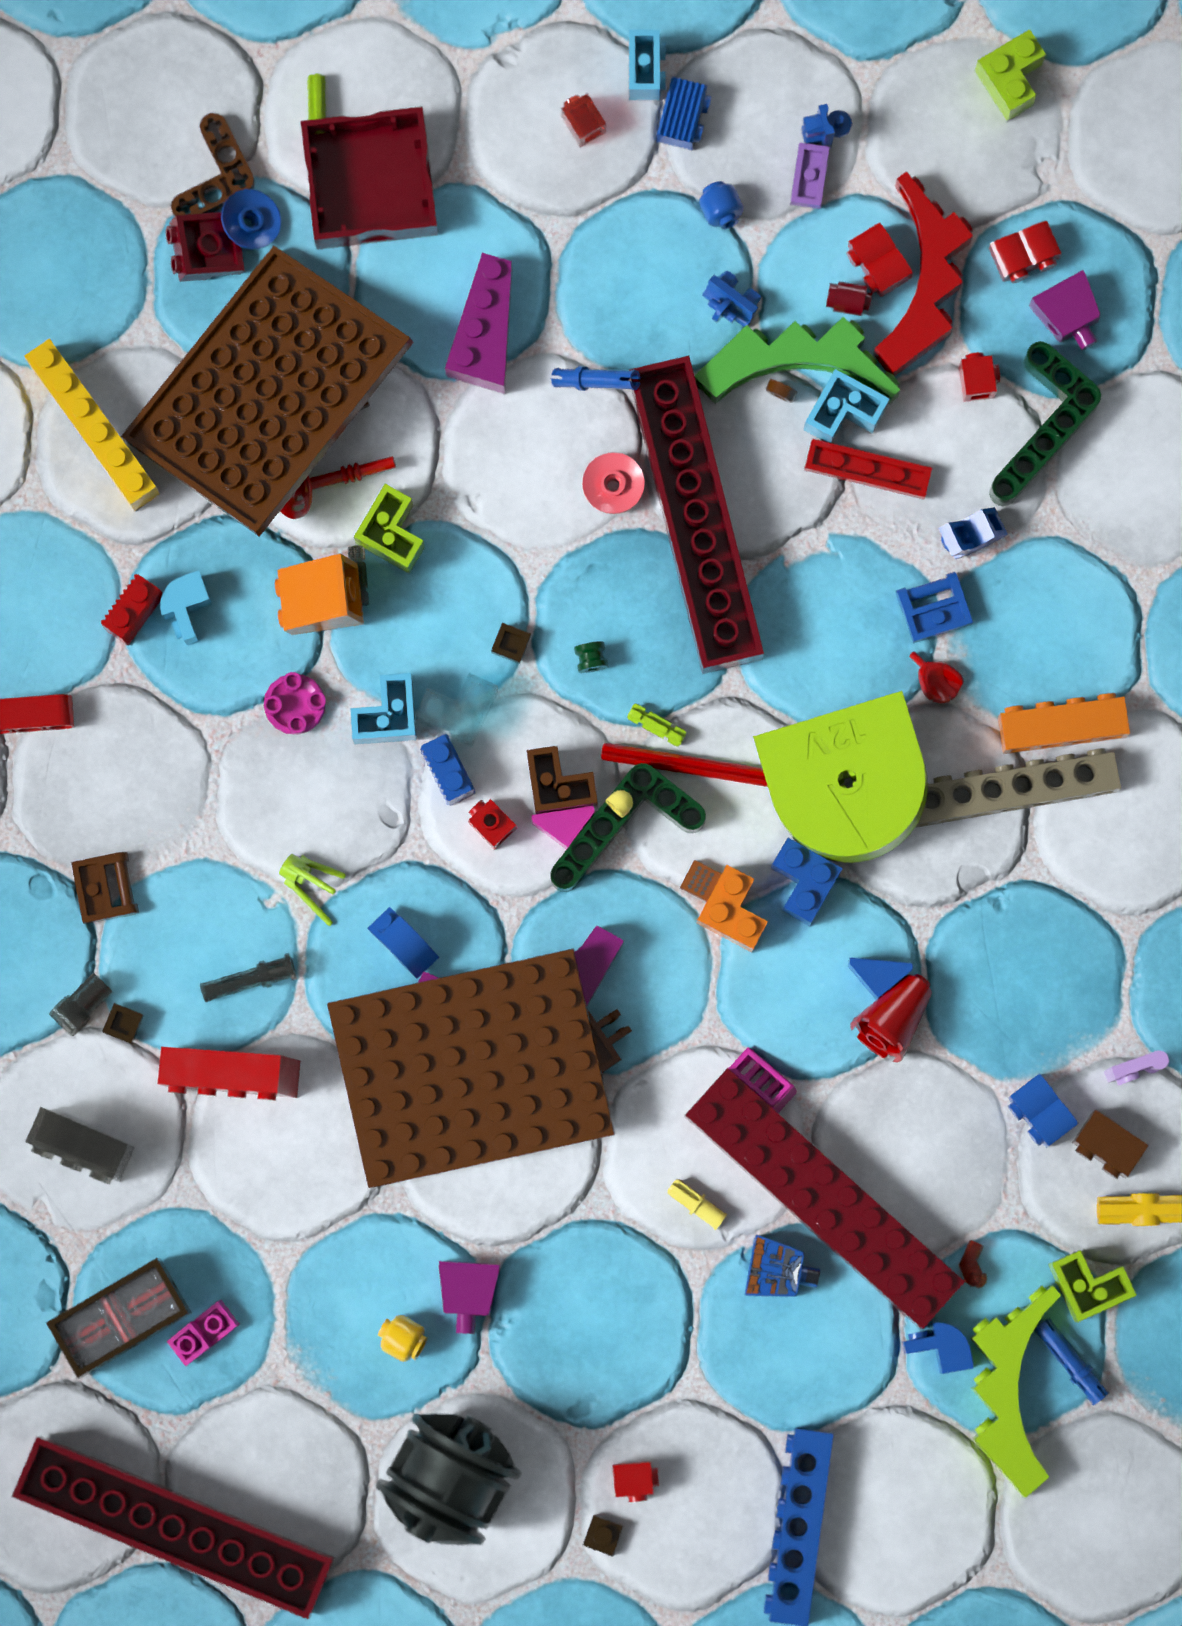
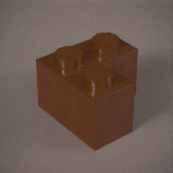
[526,746,598,814]

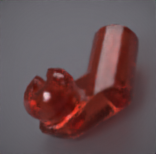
[959,1240,987,1288]

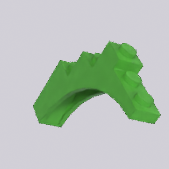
[695,317,901,405]

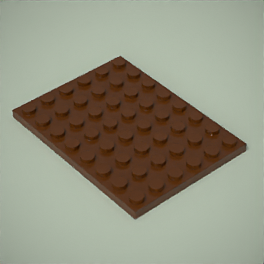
[121,245,414,537]
[327,948,615,1188]

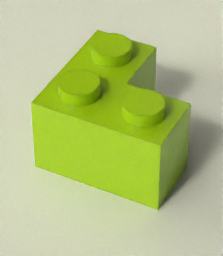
[975,29,1046,121]
[354,484,425,574]
[1048,1250,1137,1322]

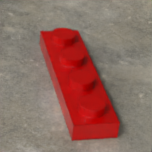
[804,439,932,500]

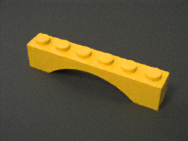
[24,338,160,511]

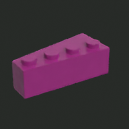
[445,252,512,394]

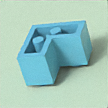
[804,369,890,443]
[350,673,417,745]

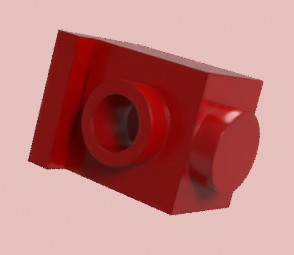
[468,799,517,850]

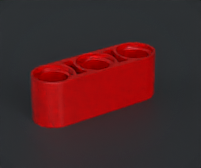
[0,694,74,734]

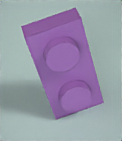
[790,142,829,209]

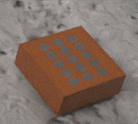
[680,860,721,902]

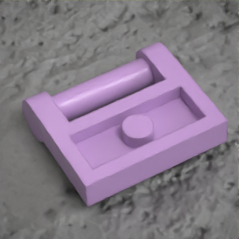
[1104,1050,1169,1086]

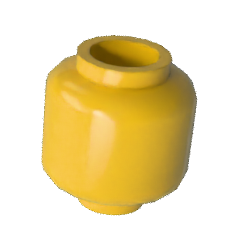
[378,1315,427,1362]

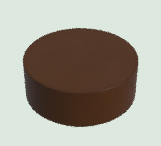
[765,379,798,403]

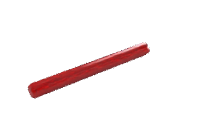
[601,743,768,787]

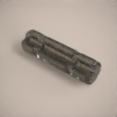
[348,545,369,607]

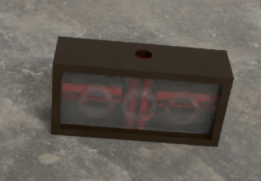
[46,1258,192,1378]

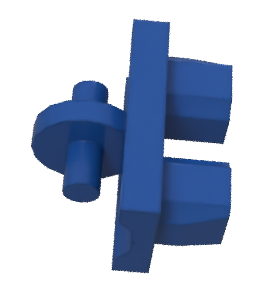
[801,104,852,149]
[702,270,761,327]

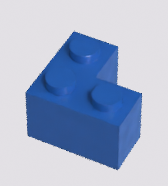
[771,838,843,926]

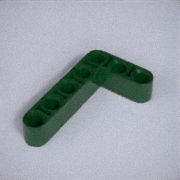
[989,341,1101,506]
[550,763,706,892]

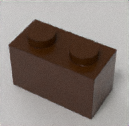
[1072,1110,1149,1179]

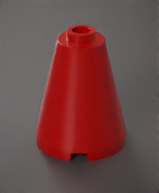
[850,974,932,1063]

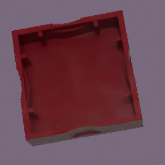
[300,106,438,250]

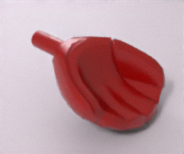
[909,651,964,703]

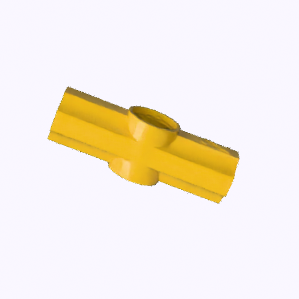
[1096,1193,1182,1226]

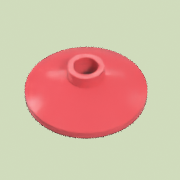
[582,452,644,514]

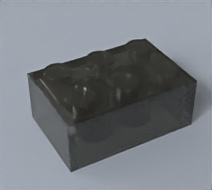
[25,1107,135,1185]

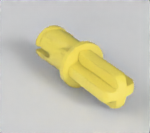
[667,1179,727,1230]

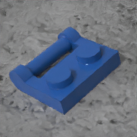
[896,571,973,643]

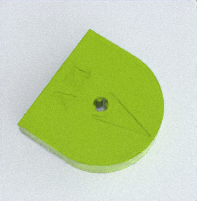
[753,691,928,863]

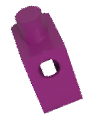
[1029,270,1101,350]
[439,1261,500,1334]

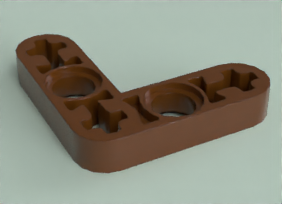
[171,113,255,217]

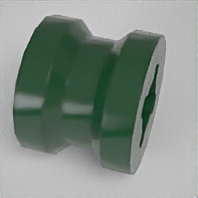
[574,641,609,673]

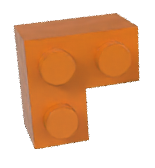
[697,865,768,953]

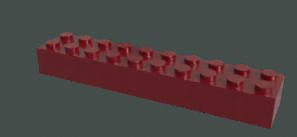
[629,355,764,674]
[684,1068,965,1330]
[11,1436,335,1620]

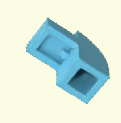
[160,570,212,645]

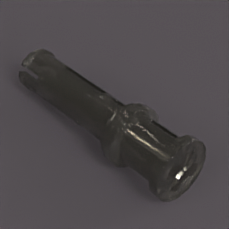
[200,952,297,1002]

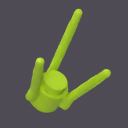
[279,853,346,926]

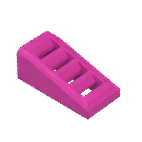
[728,1047,797,1113]

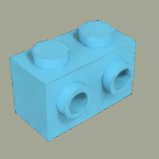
[629,30,666,100]

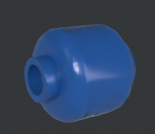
[699,181,744,229]

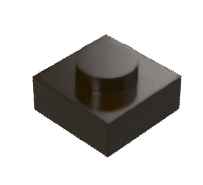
[491,623,531,664]
[102,1003,144,1044]
[582,1515,623,1557]

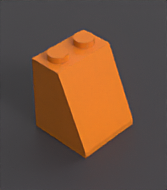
[275,554,364,635]

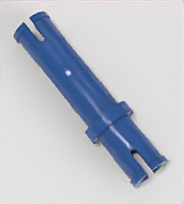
[551,366,640,391]
[1034,1317,1109,1406]

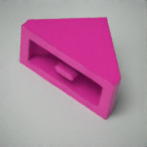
[532,806,595,850]

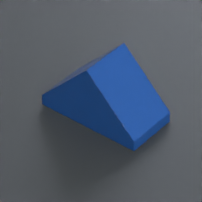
[848,957,913,1000]

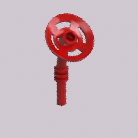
[280,456,396,519]

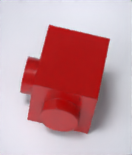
[959,352,1000,402]
[612,1461,659,1502]

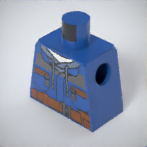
[744,1235,820,1297]

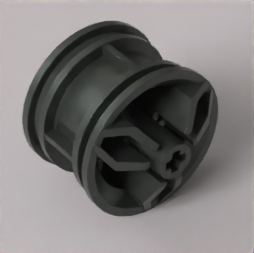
[375,1413,521,1545]

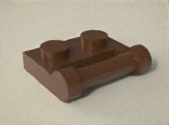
[71,852,139,924]

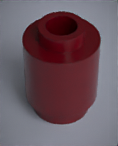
[826,281,872,317]

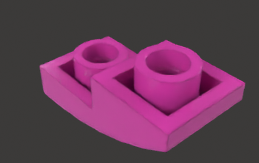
[166,1300,240,1366]

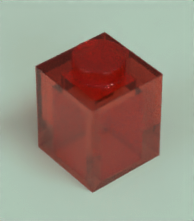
[561,93,606,147]

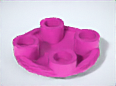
[263,672,326,735]

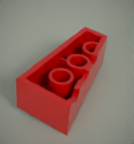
[157,1047,301,1101]

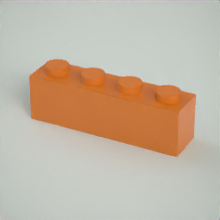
[998,693,1130,754]

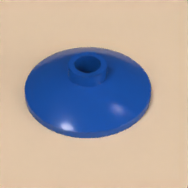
[221,189,281,249]

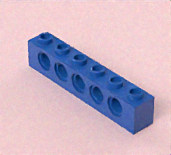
[763,1428,834,1626]

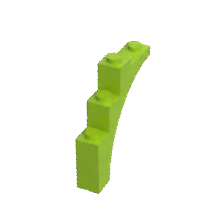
[970,1285,1061,1498]

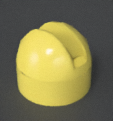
[605,790,633,818]

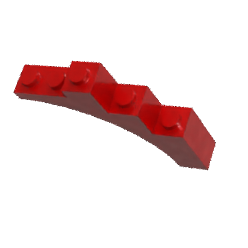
[873,171,973,377]

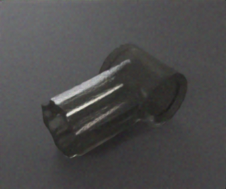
[49,973,113,1037]

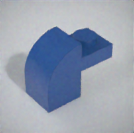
[938,507,1008,559]
[367,907,439,979]
[902,1323,974,1374]

